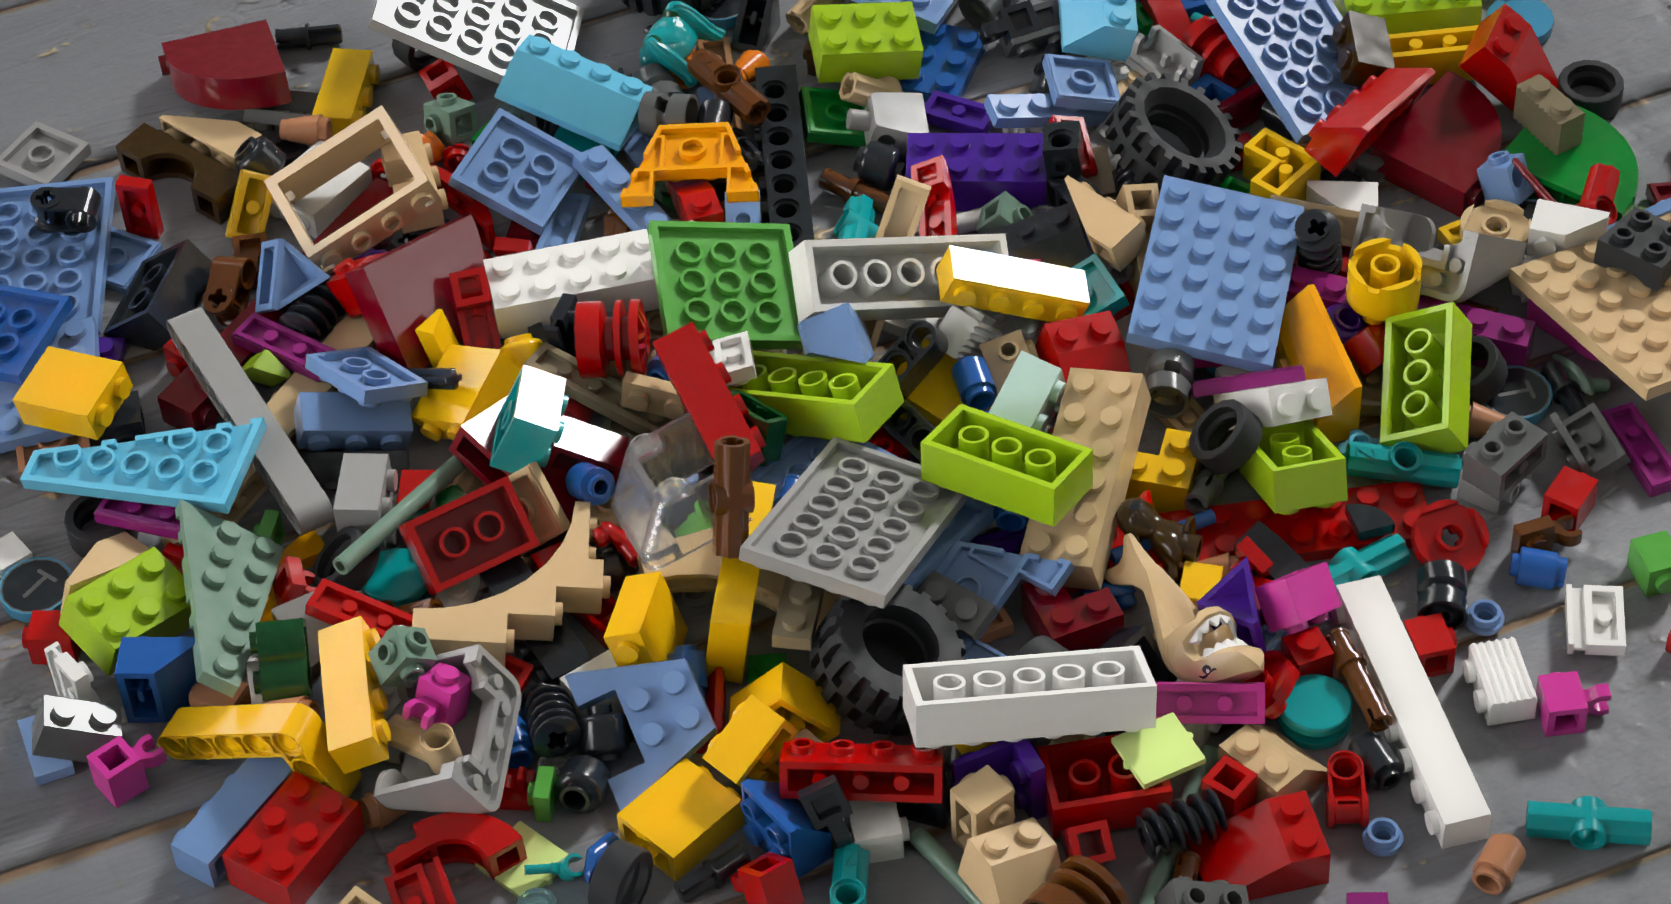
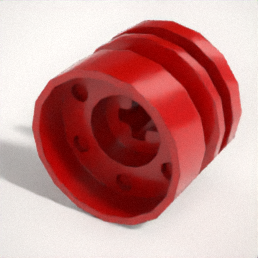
[574,299,650,379]

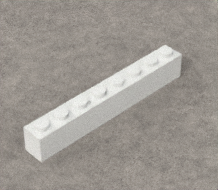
[1331,575,1491,849]

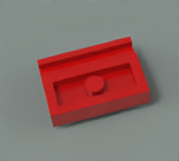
[384,856,457,904]

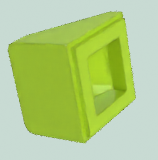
[242,349,291,387]

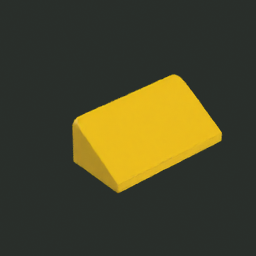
[225,169,273,238]
[415,309,459,368]

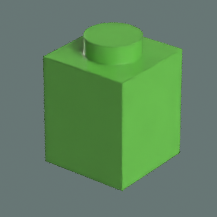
[1627,530,1671,597]

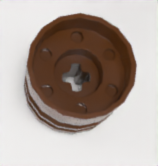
[1022,855,1130,904]

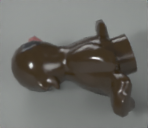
[1116,490,1203,586]

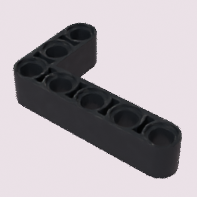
[878,320,949,462]

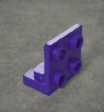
[951,739,1046,820]

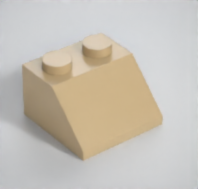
[1218,724,1327,805]
[958,817,1061,904]

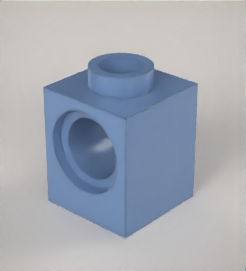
[1477,151,1534,206]

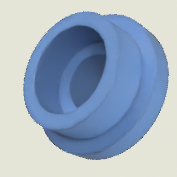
[1466,599,1504,636]
[1362,817,1403,857]

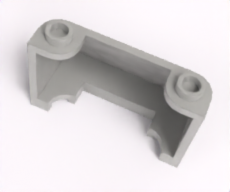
[1349,203,1527,303]
[373,644,521,814]

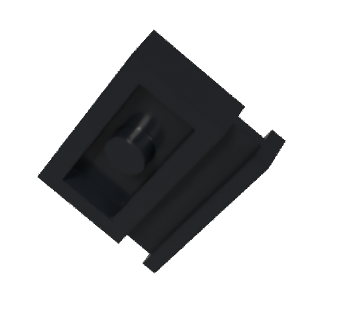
[543,293,578,358]

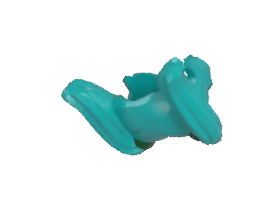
[639,1,726,88]

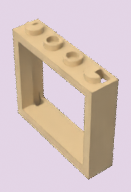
[264,105,443,275]

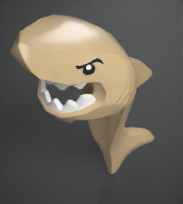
[1104,533,1264,682]

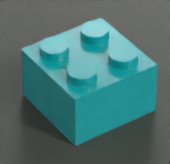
[490,365,569,474]

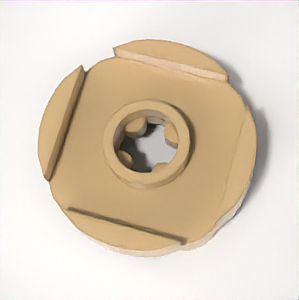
[1459,199,1531,249]

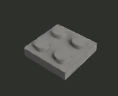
[0,121,92,185]

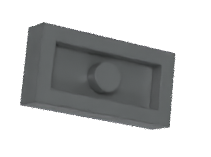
[917,570,998,642]

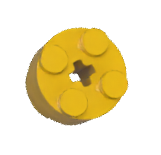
[1346,238,1422,325]

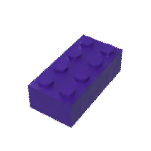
[905,133,1047,212]

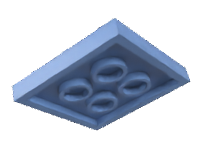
[448,108,581,235]

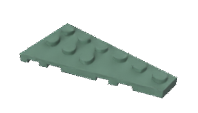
[175,499,284,698]

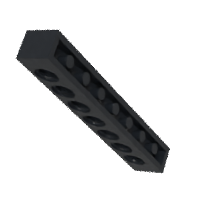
[749,64,814,248]

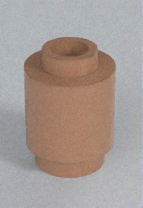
[1472,833,1526,895]

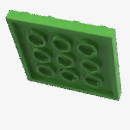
[647,220,803,350]

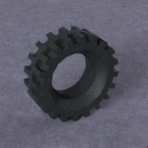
[1105,72,1243,192]

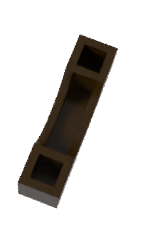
[116,123,240,225]

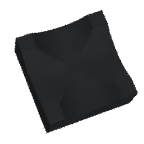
[1593,207,1671,292]

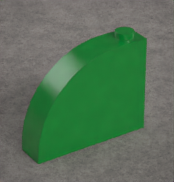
[1504,105,1639,222]

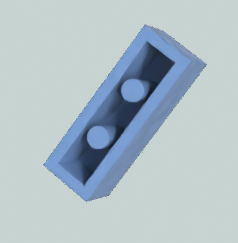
[293,392,413,452]

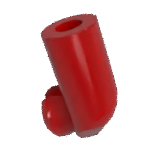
[591,522,639,567]

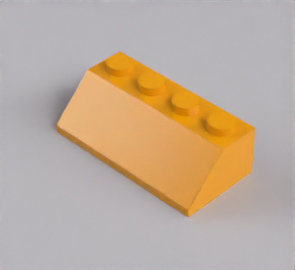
[1275,284,1362,443]

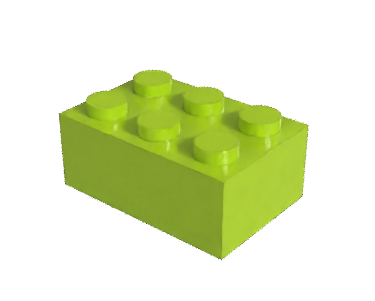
[808,1,924,83]
[1239,419,1348,515]
[59,546,192,677]

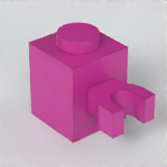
[402,661,472,730]
[1536,671,1612,737]
[86,733,167,809]

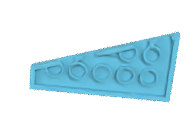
[20,417,267,514]

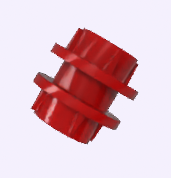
[1181,15,1253,90]

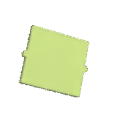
[1111,712,1206,790]
[474,821,569,903]

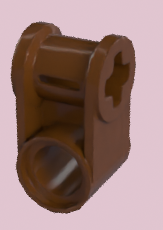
[203,256,256,327]

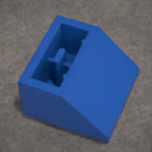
[114,636,197,723]
[740,779,833,879]

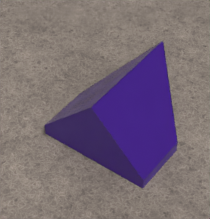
[1196,557,1266,653]

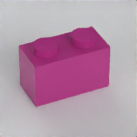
[1254,562,1342,635]

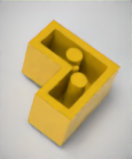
[1242,127,1321,201]
[1124,428,1202,513]
[729,662,840,743]
[702,694,799,787]

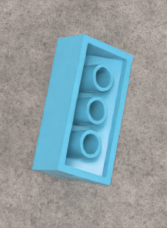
[1058,0,1138,62]
[494,34,653,152]

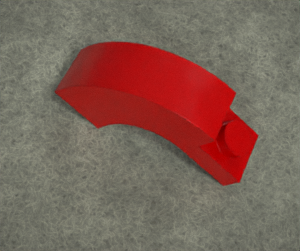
[386,812,527,881]

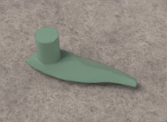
[1552,354,1610,396]

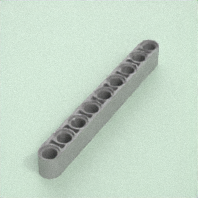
[166,307,335,536]

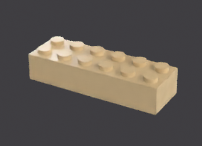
[1019,368,1151,591]

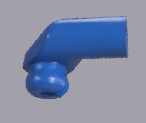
[1080,581,1137,610]
[583,832,620,884]

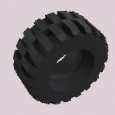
[809,583,966,736]

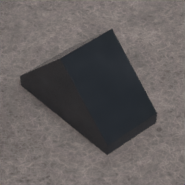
[730,0,781,53]

